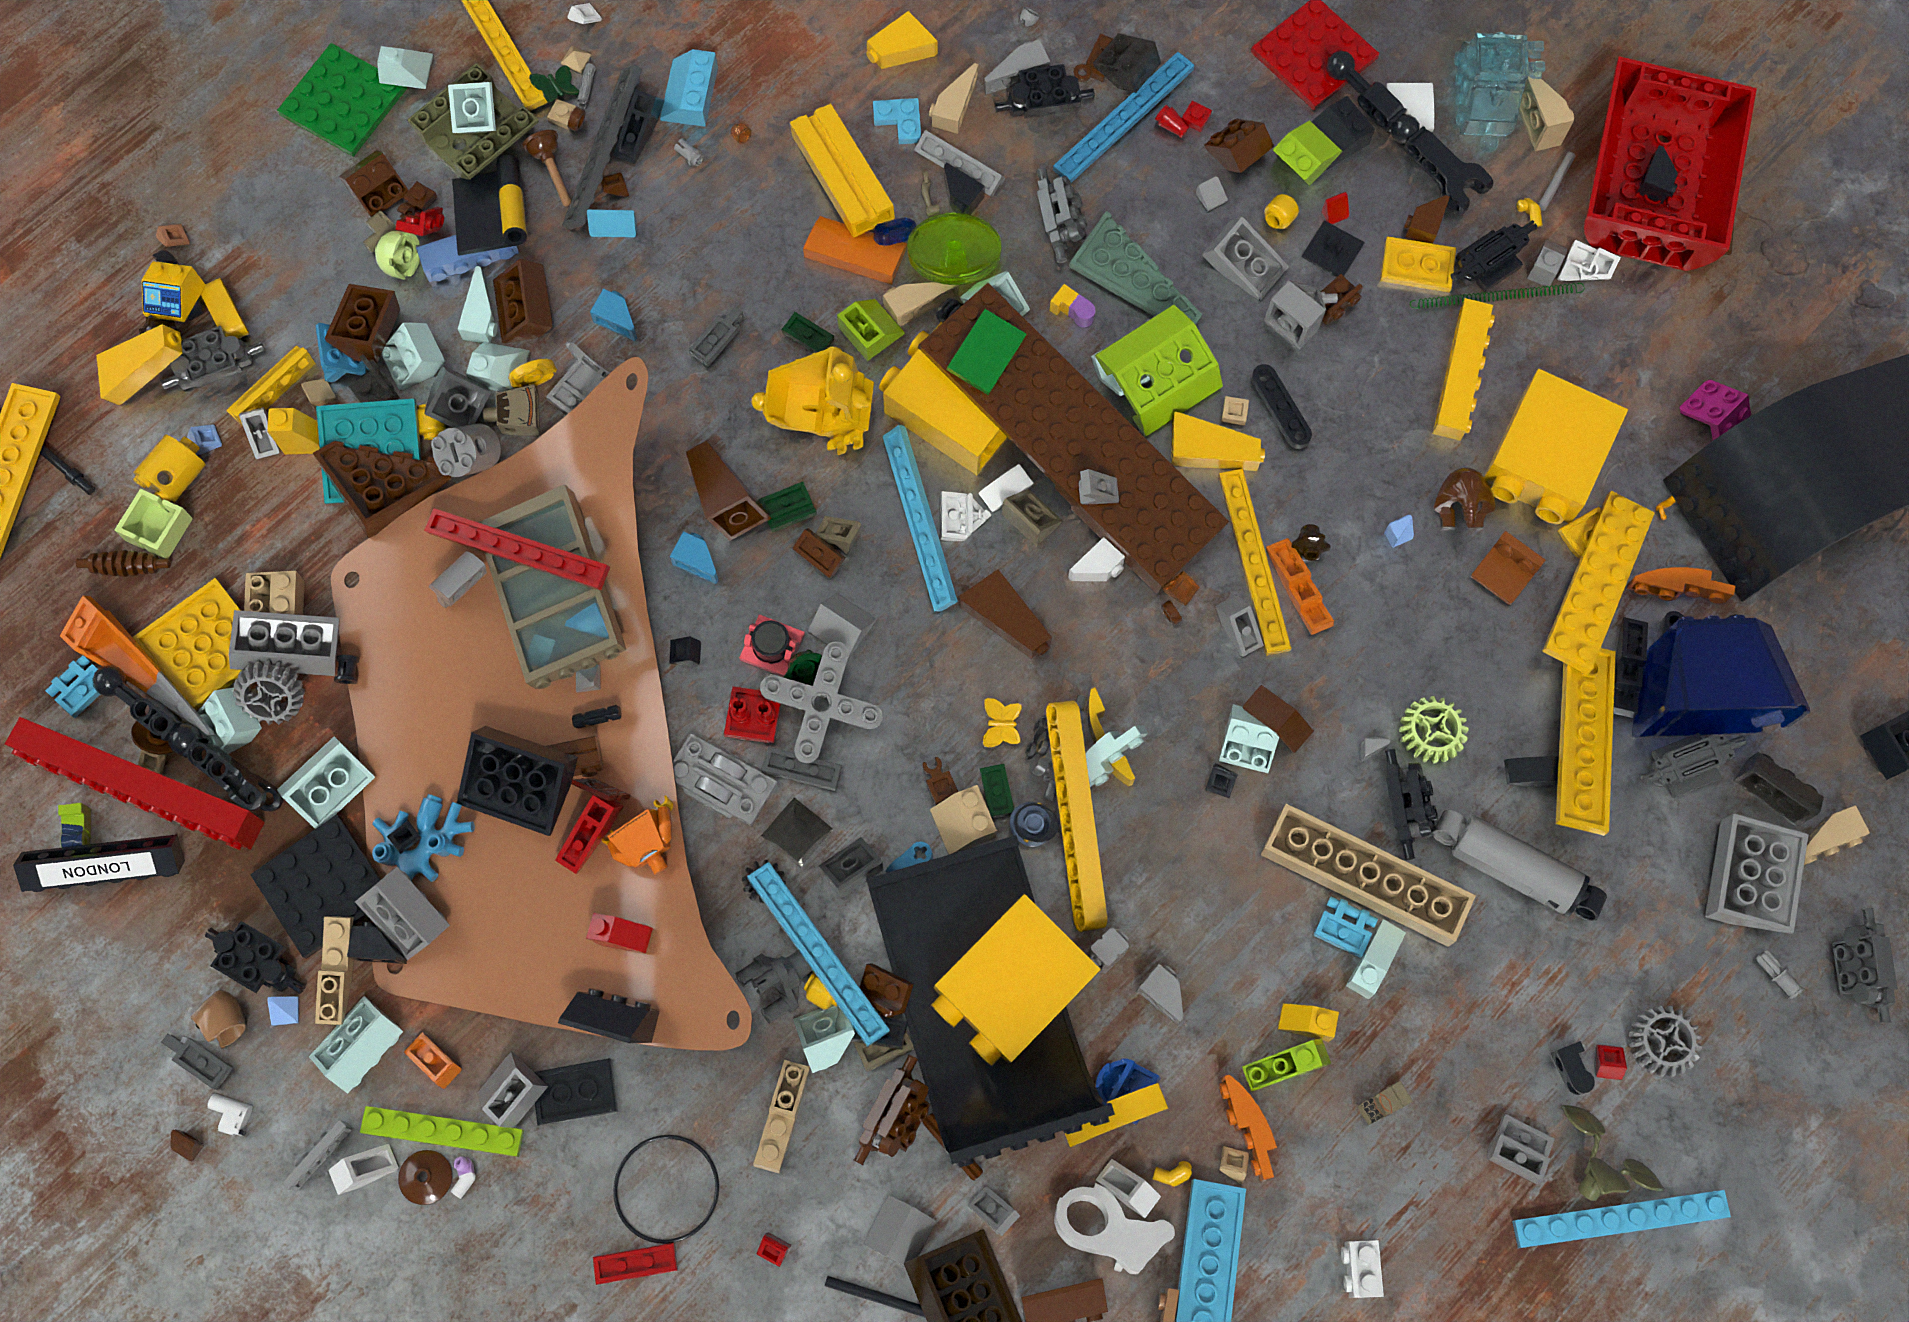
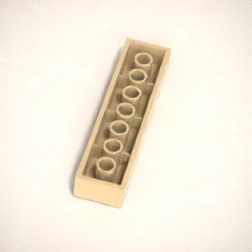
[1260,804,1476,947]

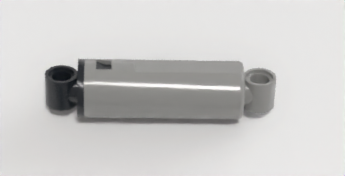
[1433,810,1607,921]

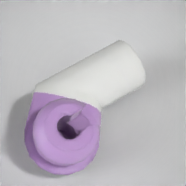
[450,1156,476,1199]

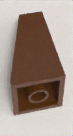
[686,441,771,541]

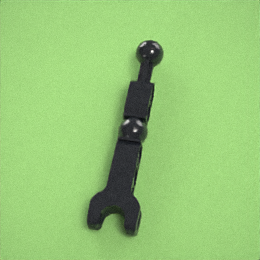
[1326,50,1493,215]
[92,665,284,812]

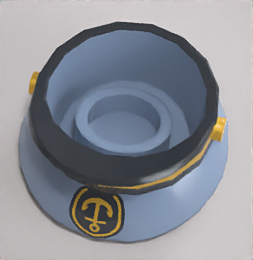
[1009,802,1059,847]

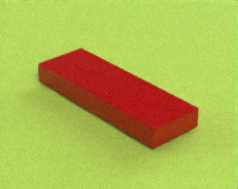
[593,1243,678,1285]

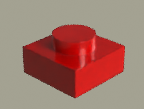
[1182,101,1212,132]

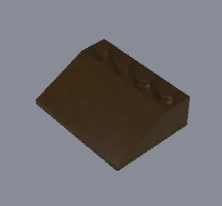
[904,1229,1022,1322]

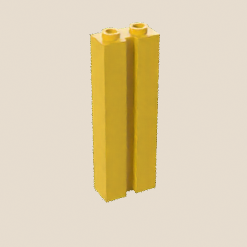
[790,104,895,238]

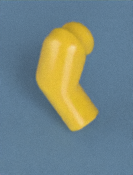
[1516,198,1543,227]

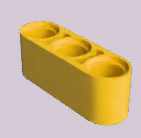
[201,278,249,339]

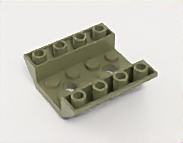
[407,63,539,180]

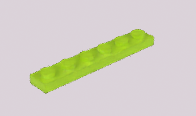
[360,1106,524,1157]

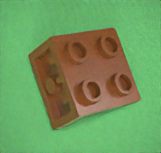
[1471,531,1546,605]

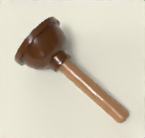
[522,130,571,207]

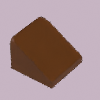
[170,1129,204,1162]

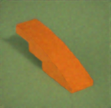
[1266,538,1334,635]

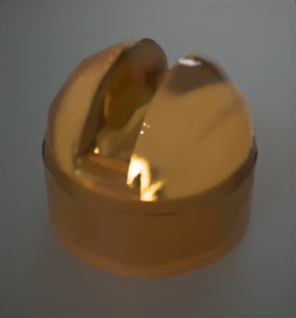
[731,123,751,144]

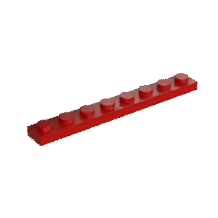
[424,508,611,591]

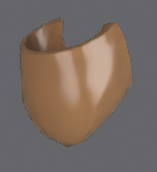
[190,990,246,1048]

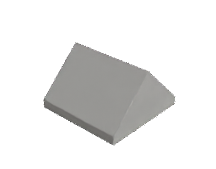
[808,593,877,659]
[864,1195,936,1267]

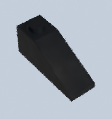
[613,89,665,164]

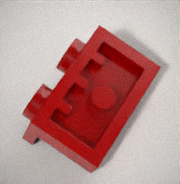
[396,207,445,236]

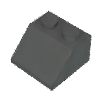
[424,365,491,427]

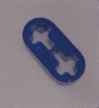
[874,218,917,246]

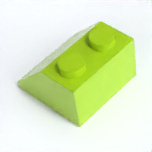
[1273,120,1342,186]

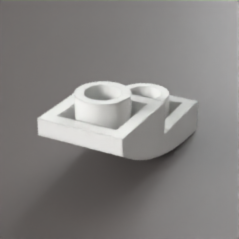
[978,464,1034,512]

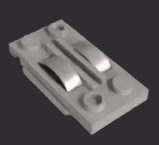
[672,733,778,827]

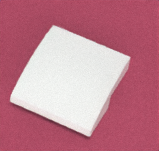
[1386,83,1434,132]

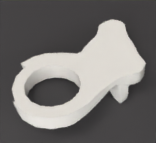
[1054,1183,1175,1274]

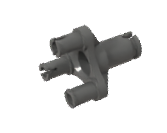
[735,950,813,1024]

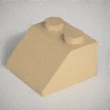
[930,785,997,855]

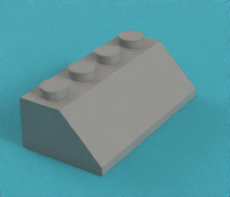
[229,610,339,676]

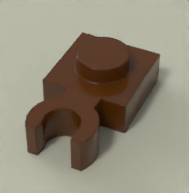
[923,757,959,805]

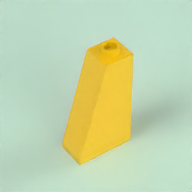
[96,324,182,405]
[1171,412,1265,471]

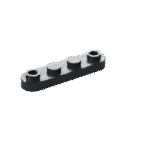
[1251,364,1312,449]

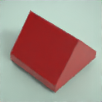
[756,1232,791,1267]

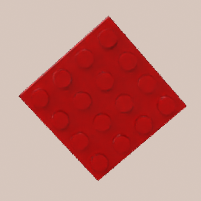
[1251,0,1380,111]

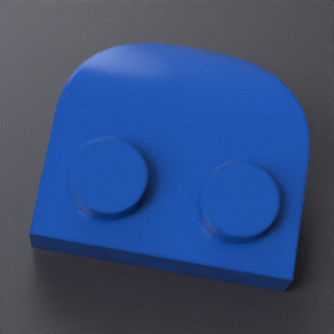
[1096,1058,1161,1125]

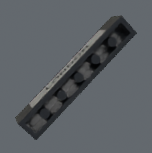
[13,834,185,892]

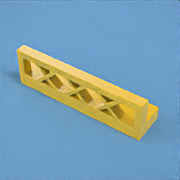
[226,345,316,426]

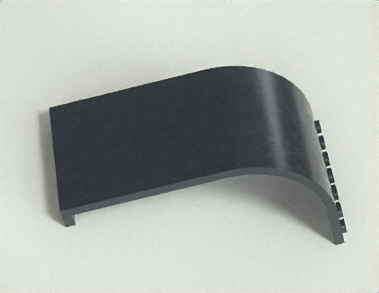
[1663,354,1909,602]
[866,835,1115,1168]

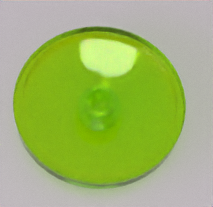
[907,213,1002,285]

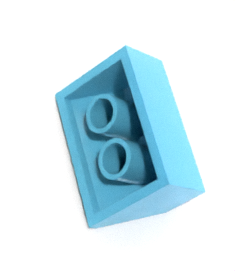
[660,49,718,127]

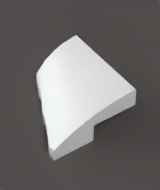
[1557,240,1621,281]

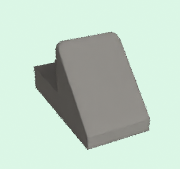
[1079,469,1119,504]
[968,1186,1020,1236]

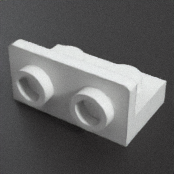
[1341,1240,1384,1298]

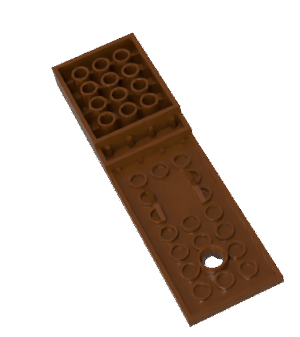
[918,283,1229,594]

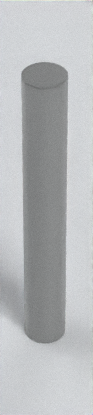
[1539,152,1576,211]

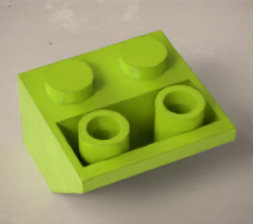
[837,299,905,361]

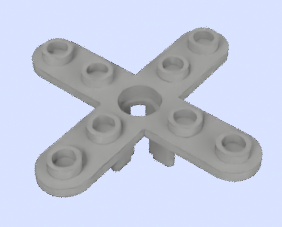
[760,642,883,764]

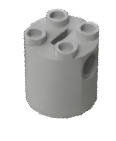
[431,424,501,477]

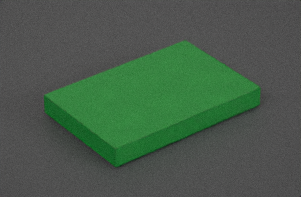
[946,309,1027,395]

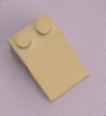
[1512,67,1574,151]

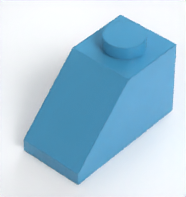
[590,289,637,341]
[670,531,718,584]

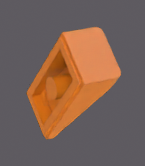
[404,1032,462,1089]

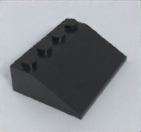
[457,726,578,836]

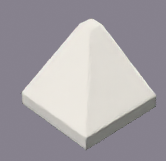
[568,3,602,24]

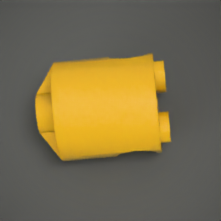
[133,434,206,503]

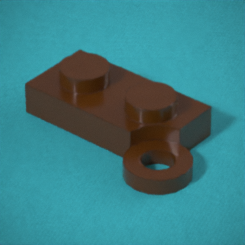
[1073,34,1121,82]

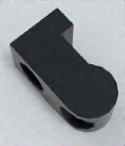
[1550,1041,1595,1095]

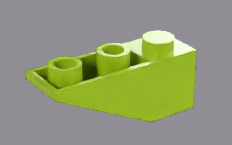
[1242,1039,1331,1092]

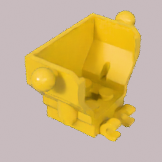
[751,347,874,455]

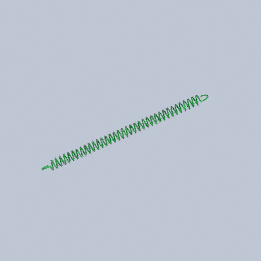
[1410,283,1585,309]

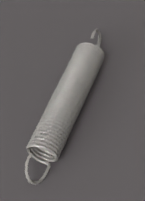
[577,58,596,110]

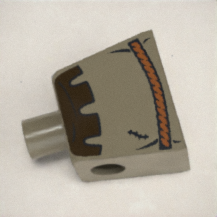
[483,385,540,437]

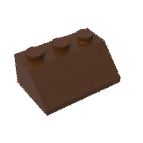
[493,258,553,344]
[325,284,400,364]
[1019,1278,1108,1322]

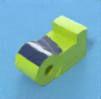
[58,803,91,847]

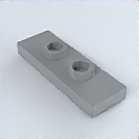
[282,1120,353,1191]

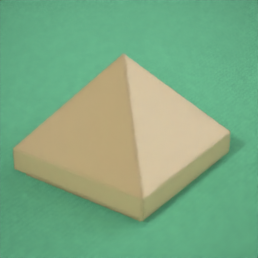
[561,46,592,73]

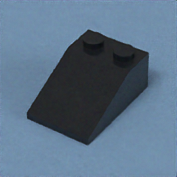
[1312,96,1375,172]
[1860,711,1909,780]

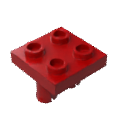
[724,686,781,744]

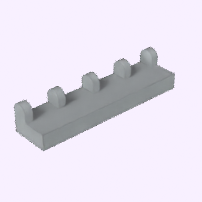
[914,130,1005,197]

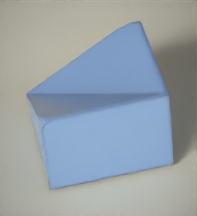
[1384,514,1414,548]

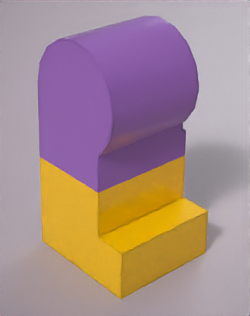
[1049,284,1095,328]

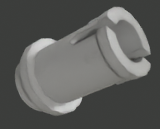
[674,138,704,167]

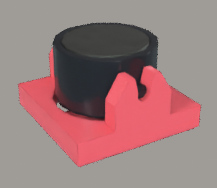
[739,614,805,677]

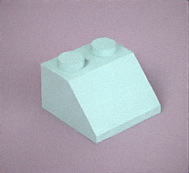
[448,82,496,133]

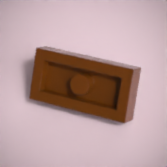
[792,528,846,578]

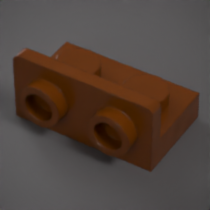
[1320,274,1363,325]
[859,963,914,1018]

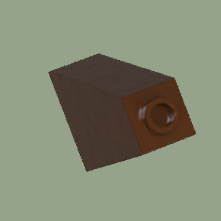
[958,569,1052,658]

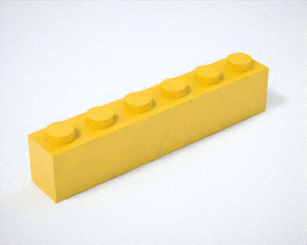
[1432,298,1495,441]

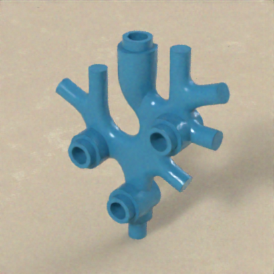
[372,794,475,883]

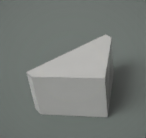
[239,408,280,459]

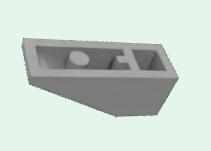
[984,40,1050,95]

